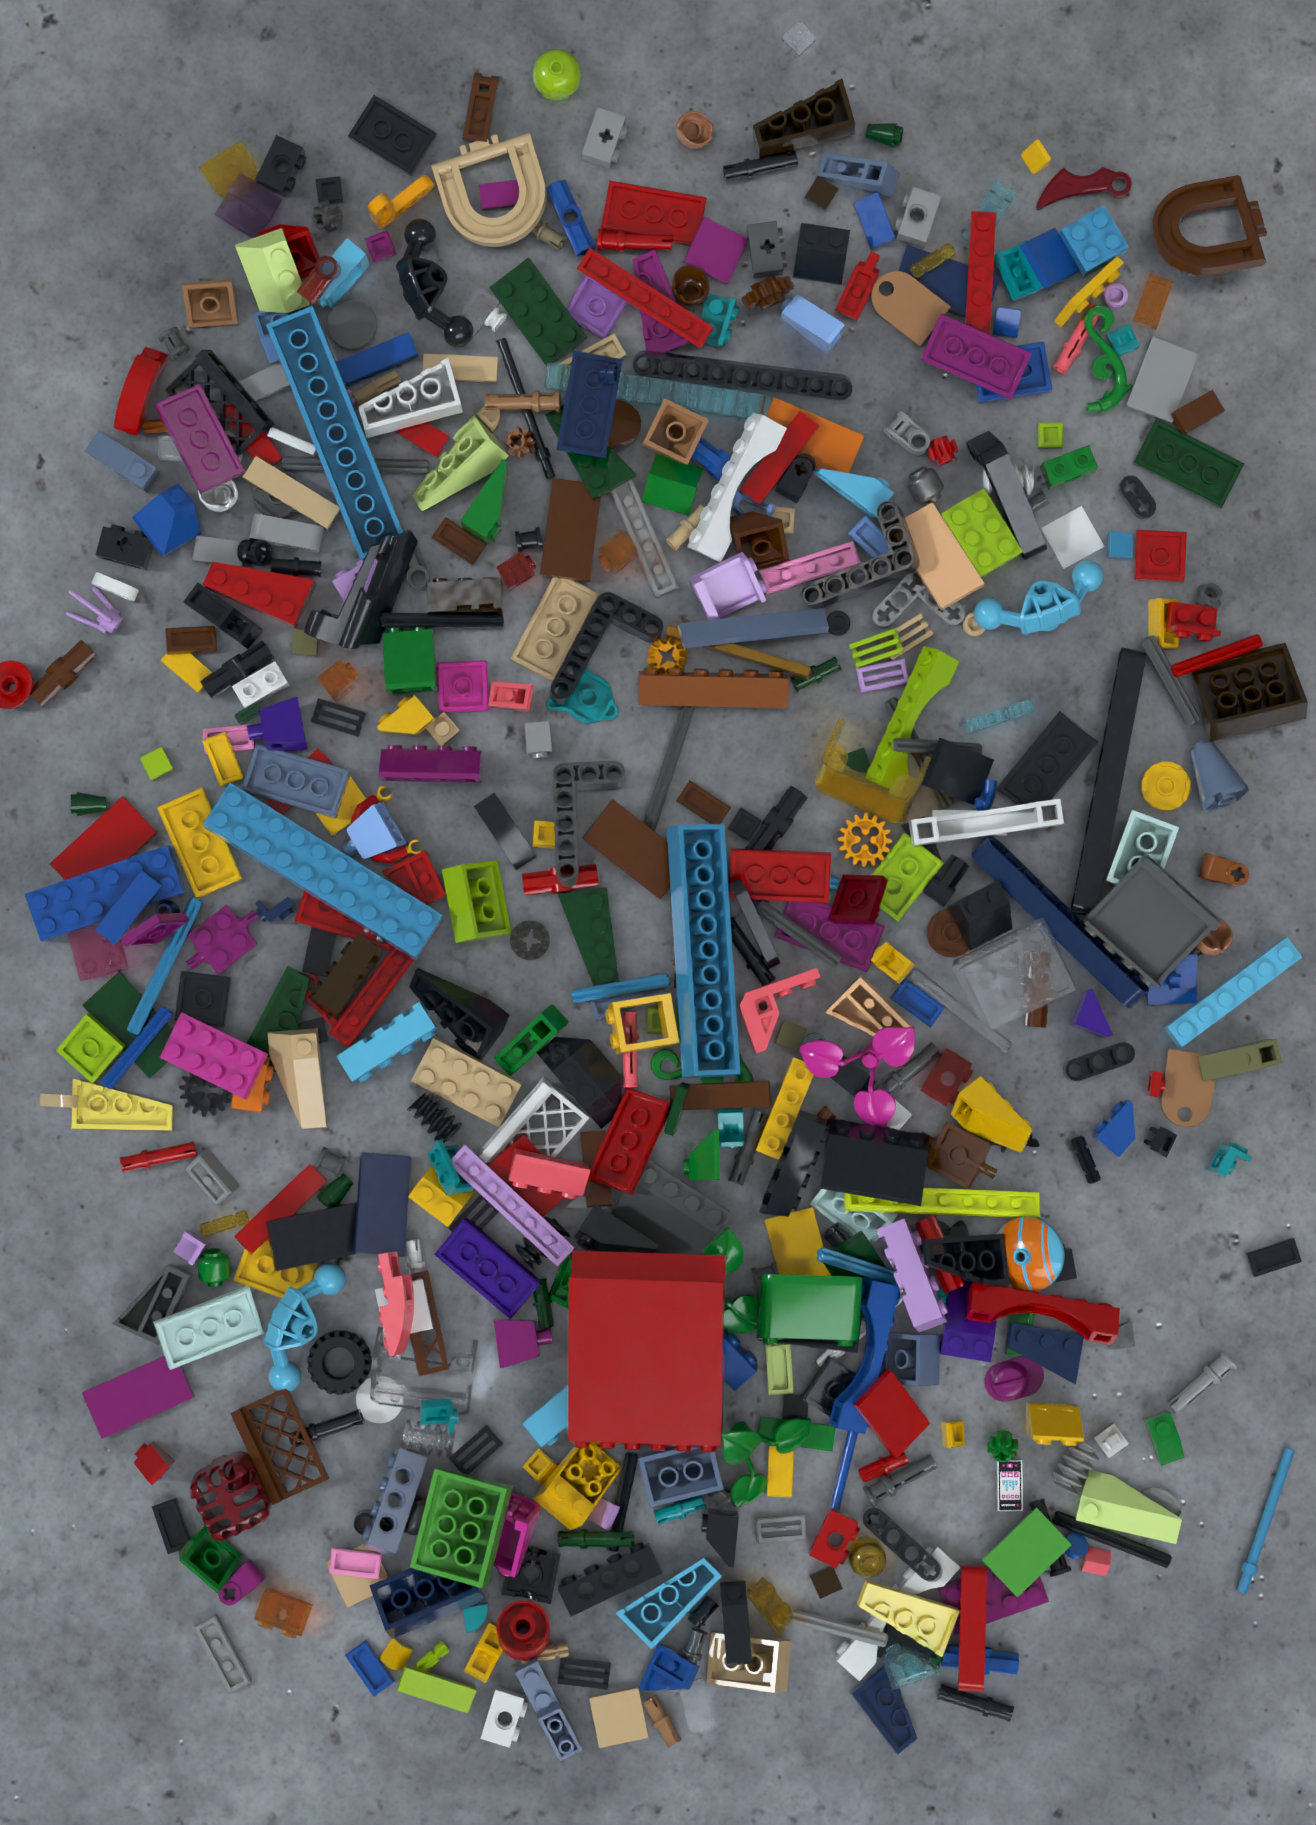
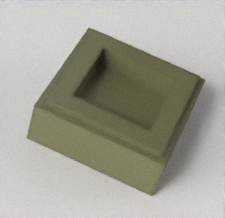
[291,629,318,656]
[775,1020,807,1052]

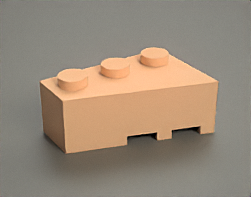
[825,975,915,1037]

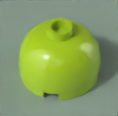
[532,49,582,101]

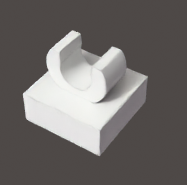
[1093,1423,1129,1458]

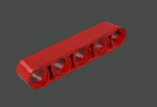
[958,1565,987,1692]

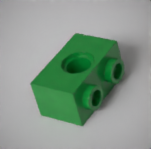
[1040,445,1098,490]

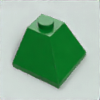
[684,1129,720,1180]

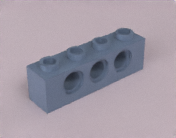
[362,1448,428,1557]

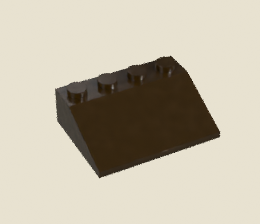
[1191,643,1308,742]

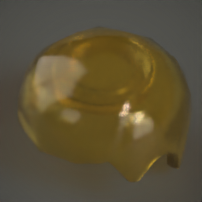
[847,1536,887,1578]

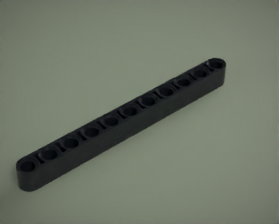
[1071,647,1146,916]

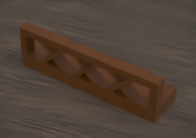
[410,1270,449,1376]

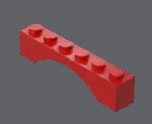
[965,1282,1120,1345]

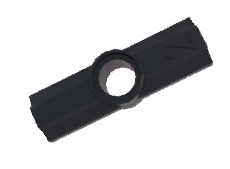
[200,640,274,699]
[747,786,808,850]

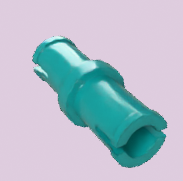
[654,1495,706,1526]

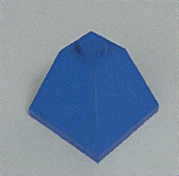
[132,483,201,557]

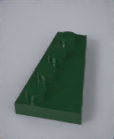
[545,404,636,501]
[558,887,619,986]

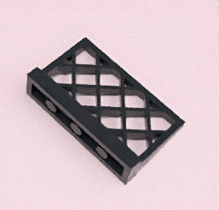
[165,350,274,457]

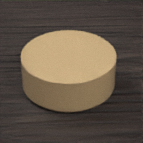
[962,612,986,637]

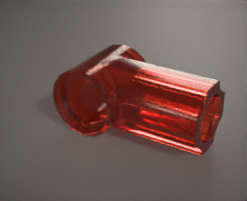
[297,256,341,305]

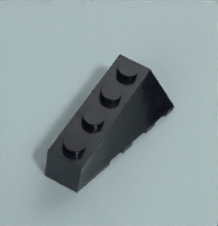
[759,1110,829,1217]

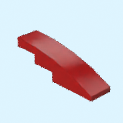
[234,1164,327,1255]

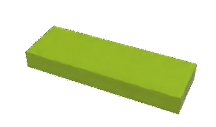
[396,1665,477,1713]

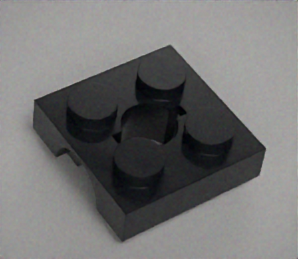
[501,1546,561,1604]

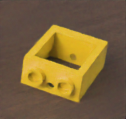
[605,993,679,1054]

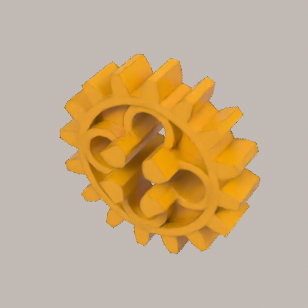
[837,813,892,868]

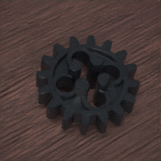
[179,1072,233,1117]

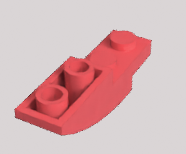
[378,1251,414,1356]

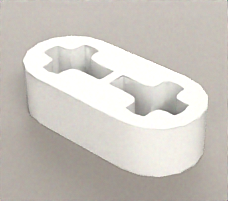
[91,572,139,602]

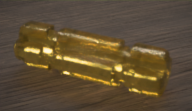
[910,243,956,278]
[200,1210,249,1236]

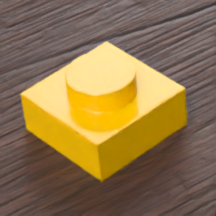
[532,820,555,849]

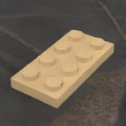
[411,1036,523,1127]

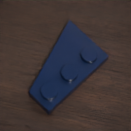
[850,1662,917,1754]

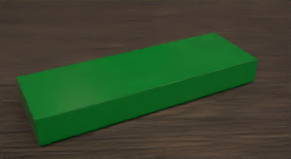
[759,1416,835,1452]

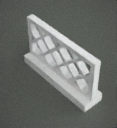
[479,1077,590,1163]

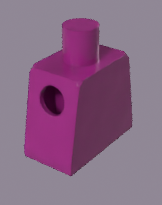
[494,1319,553,1368]

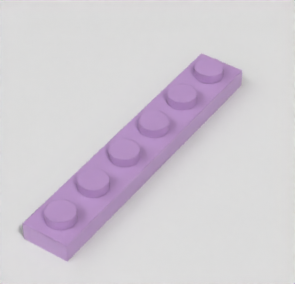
[451,1145,575,1267]

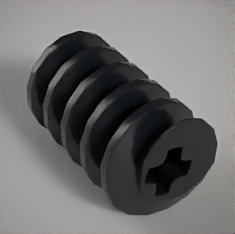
[407,1092,462,1143]
[515,1216,571,1271]

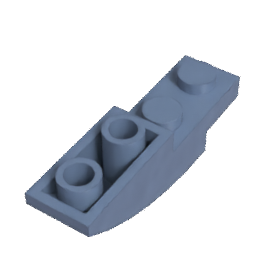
[514,1658,582,1761]

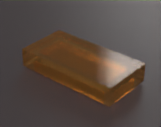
[1132,274,1173,330]

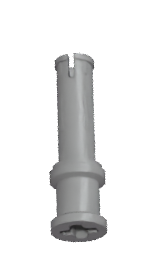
[1168,1351,1237,1415]

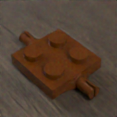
[921,1121,997,1189]

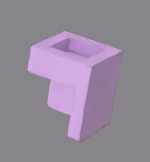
[173,1230,209,1266]

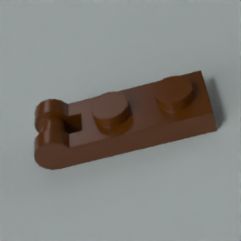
[462,72,499,142]

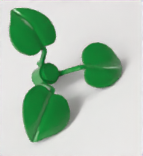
[702,1228,757,1334]
[721,1418,811,1507]

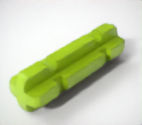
[413,1641,450,1672]

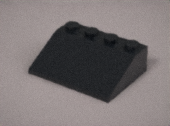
[821,1119,929,1206]

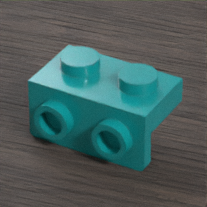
[994,240,1043,301]
[428,1140,474,1195]

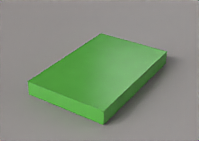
[982,1507,1072,1597]

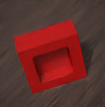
[1146,1071,1166,1097]

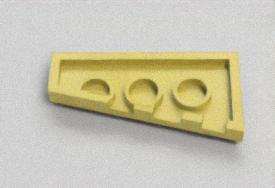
[71,1079,174,1131]
[857,1580,960,1657]

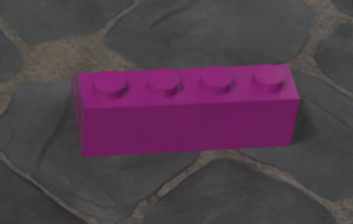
[379,745,482,783]

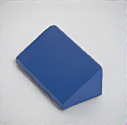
[854,192,895,249]

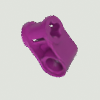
[218,1559,266,1606]

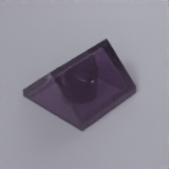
[214,172,283,238]

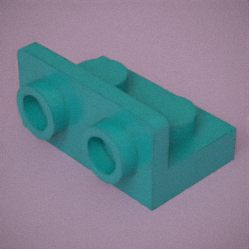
[700,293,740,350]
[1207,1142,1252,1177]

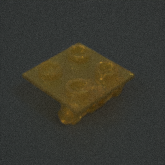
[747,1577,793,1637]

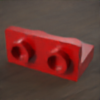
[1166,602,1221,642]

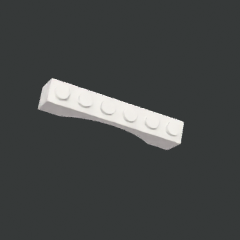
[687,413,787,562]
[909,799,1064,846]
[836,1544,960,1681]

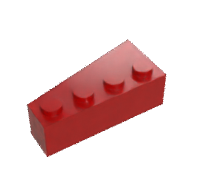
[203,562,317,628]

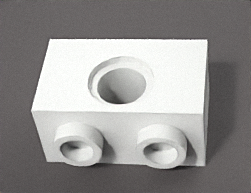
[232,661,290,711]
[481,1686,528,1748]

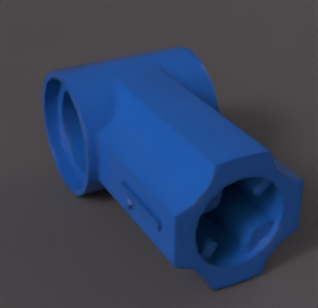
[692,437,731,481]

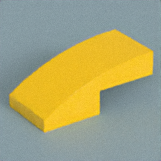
[464,1623,503,1683]

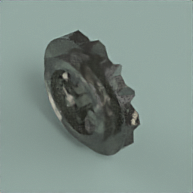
[510,920,550,960]

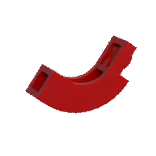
[113,346,168,436]

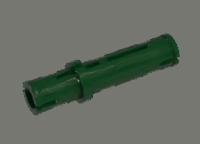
[558,1529,635,1549]

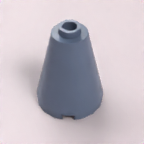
[1191,740,1249,812]

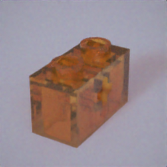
[317,659,360,702]
[254,1588,314,1638]

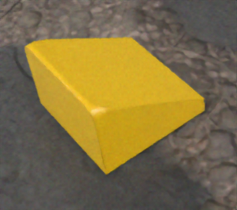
[1021,139,1051,174]
[522,1448,558,1485]

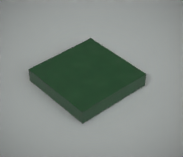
[823,1230,886,1281]

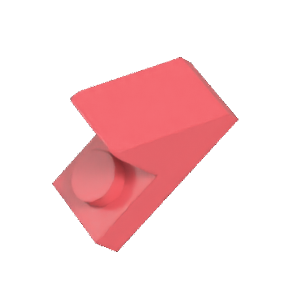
[488,681,534,713]

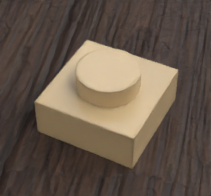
[425,712,460,746]

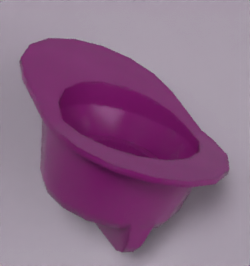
[984,1357,1044,1402]

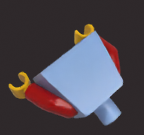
[343,785,422,863]

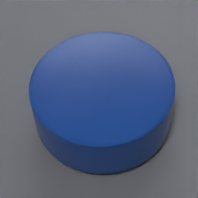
[1065,1532,1089,1559]

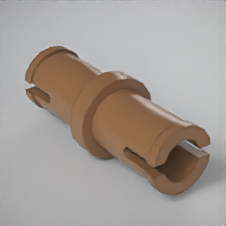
[642,1695,682,1747]

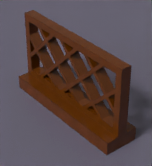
[230,1389,329,1505]

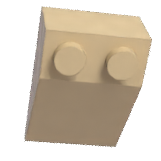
[706,1632,792,1693]

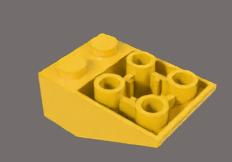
[951,1076,1033,1153]
[1025,1402,1084,1446]
[532,1444,622,1530]

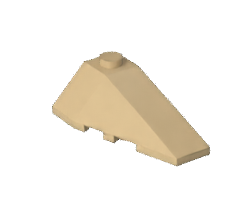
[268,1028,327,1129]

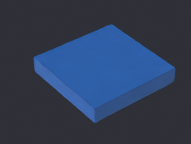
[1020,228,1080,289]

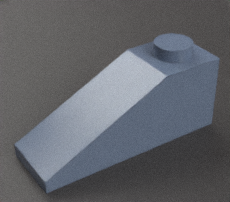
[817,152,900,197]
[85,431,160,493]

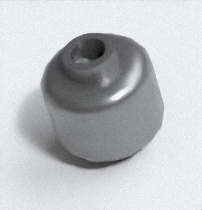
[907,466,944,504]

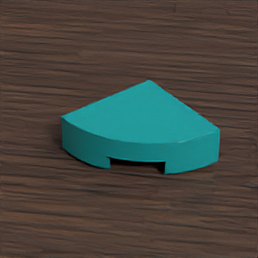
[463,1603,488,1633]

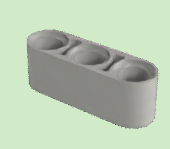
[249,514,324,553]

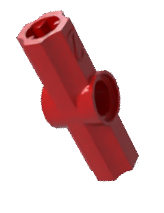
[522,864,599,895]
[915,1215,965,1293]

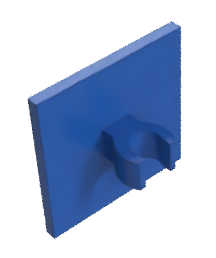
[1147,953,1197,1005]

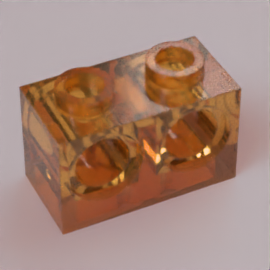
[598,530,638,575]

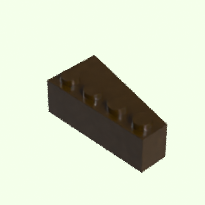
[753,78,855,158]

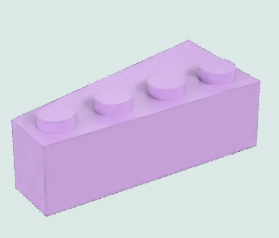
[876,1219,948,1333]

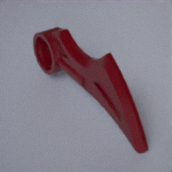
[1036,167,1132,210]

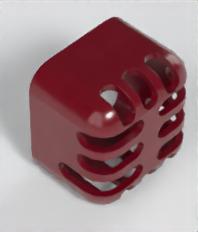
[189,1451,272,1541]

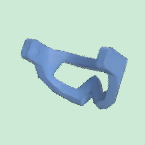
[732,490,776,517]

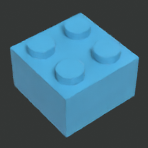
[1059,205,1129,278]

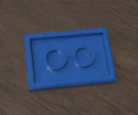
[975,341,1052,403]

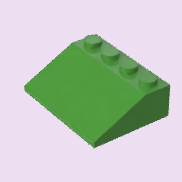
[410,1468,513,1588]

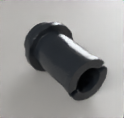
[688,1595,719,1628]

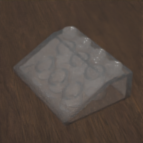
[952,917,1077,1033]

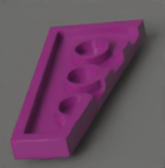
[632,250,690,361]

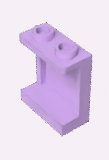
[689,552,767,620]

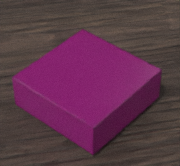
[364,230,397,263]

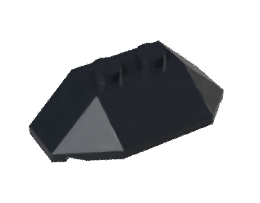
[537,1037,623,1129]

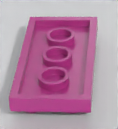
[160,1012,268,1100]

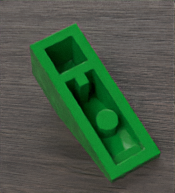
[494,1004,569,1076]

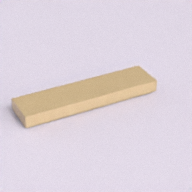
[243,456,340,530]

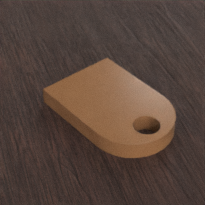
[871,271,951,346]
[1160,1049,1215,1127]

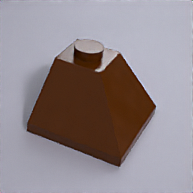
[730,511,790,569]

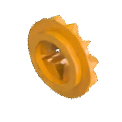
[647,637,687,672]

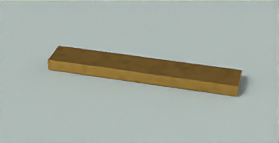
[665,625,812,680]

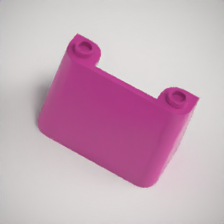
[495,1493,540,1577]

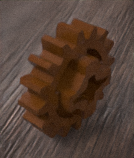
[741,275,795,311]

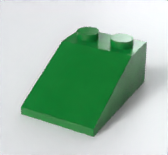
[460,459,509,545]

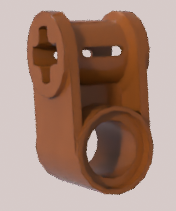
[1198,853,1249,886]

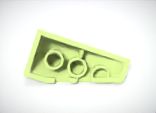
[412,415,509,511]
[1076,1470,1182,1544]

